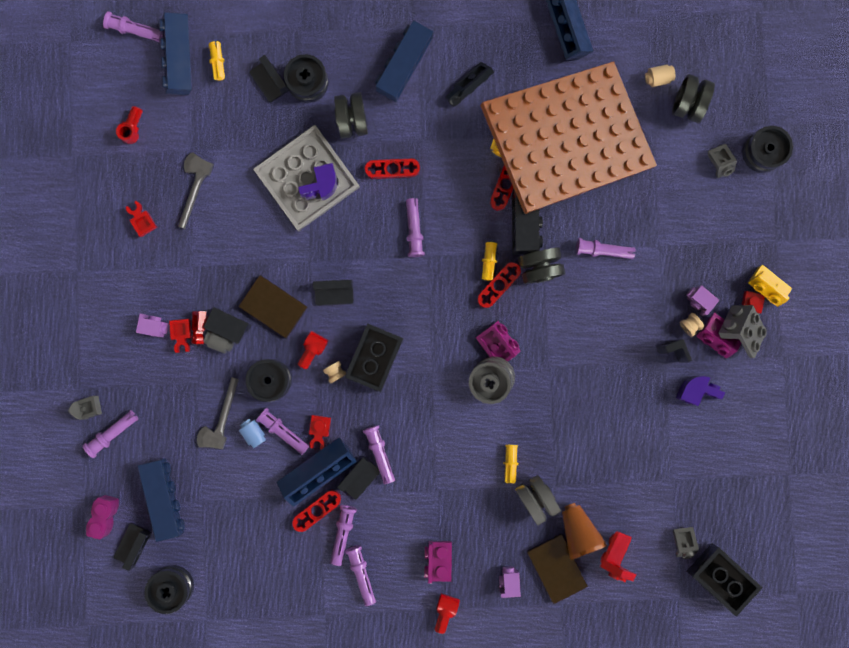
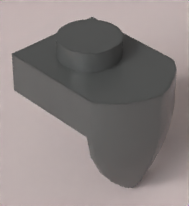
[68,396,102,420]

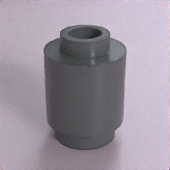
[204,330,234,354]

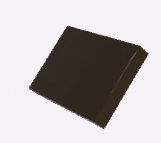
[239,275,308,339]
[527,534,588,604]

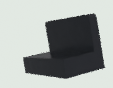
[249,55,289,103]
[313,280,354,306]
[204,307,251,344]
[656,339,692,362]
[338,456,380,500]
[114,523,152,571]

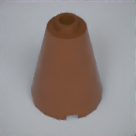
[562,503,607,560]

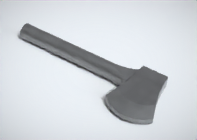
[178,152,214,229]
[197,377,239,449]

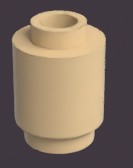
[645,64,675,87]

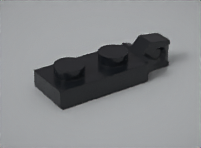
[445,62,494,107]

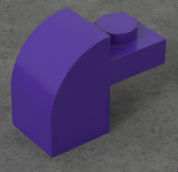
[298,163,337,201]
[676,376,725,406]

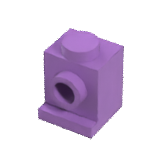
[686,285,719,316]
[136,314,169,338]
[499,566,521,598]

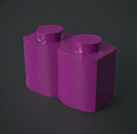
[86,495,119,540]

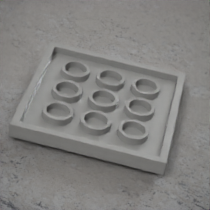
[253,125,360,231]

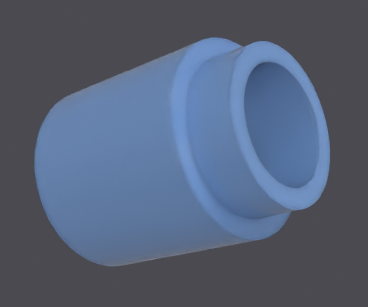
[239,419,266,449]

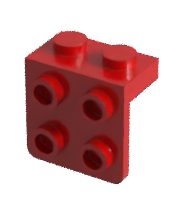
[600,531,637,582]

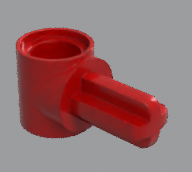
[116,106,143,144]
[298,331,329,369]
[434,593,460,634]

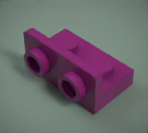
[697,313,741,358]
[476,321,521,361]
[424,541,452,584]

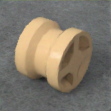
[680,313,704,337]
[323,361,346,384]

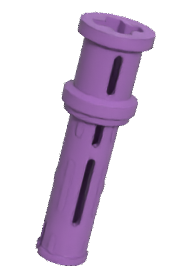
[103,11,163,42]
[406,198,425,257]
[576,238,636,260]
[256,408,309,456]
[82,410,138,458]
[363,425,395,485]
[330,505,357,566]
[345,545,376,606]

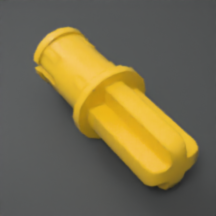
[209,41,225,81]
[482,242,498,281]
[503,444,519,483]

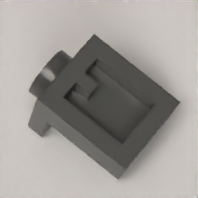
[708,144,737,178]
[673,527,699,559]

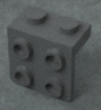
[719,305,767,358]

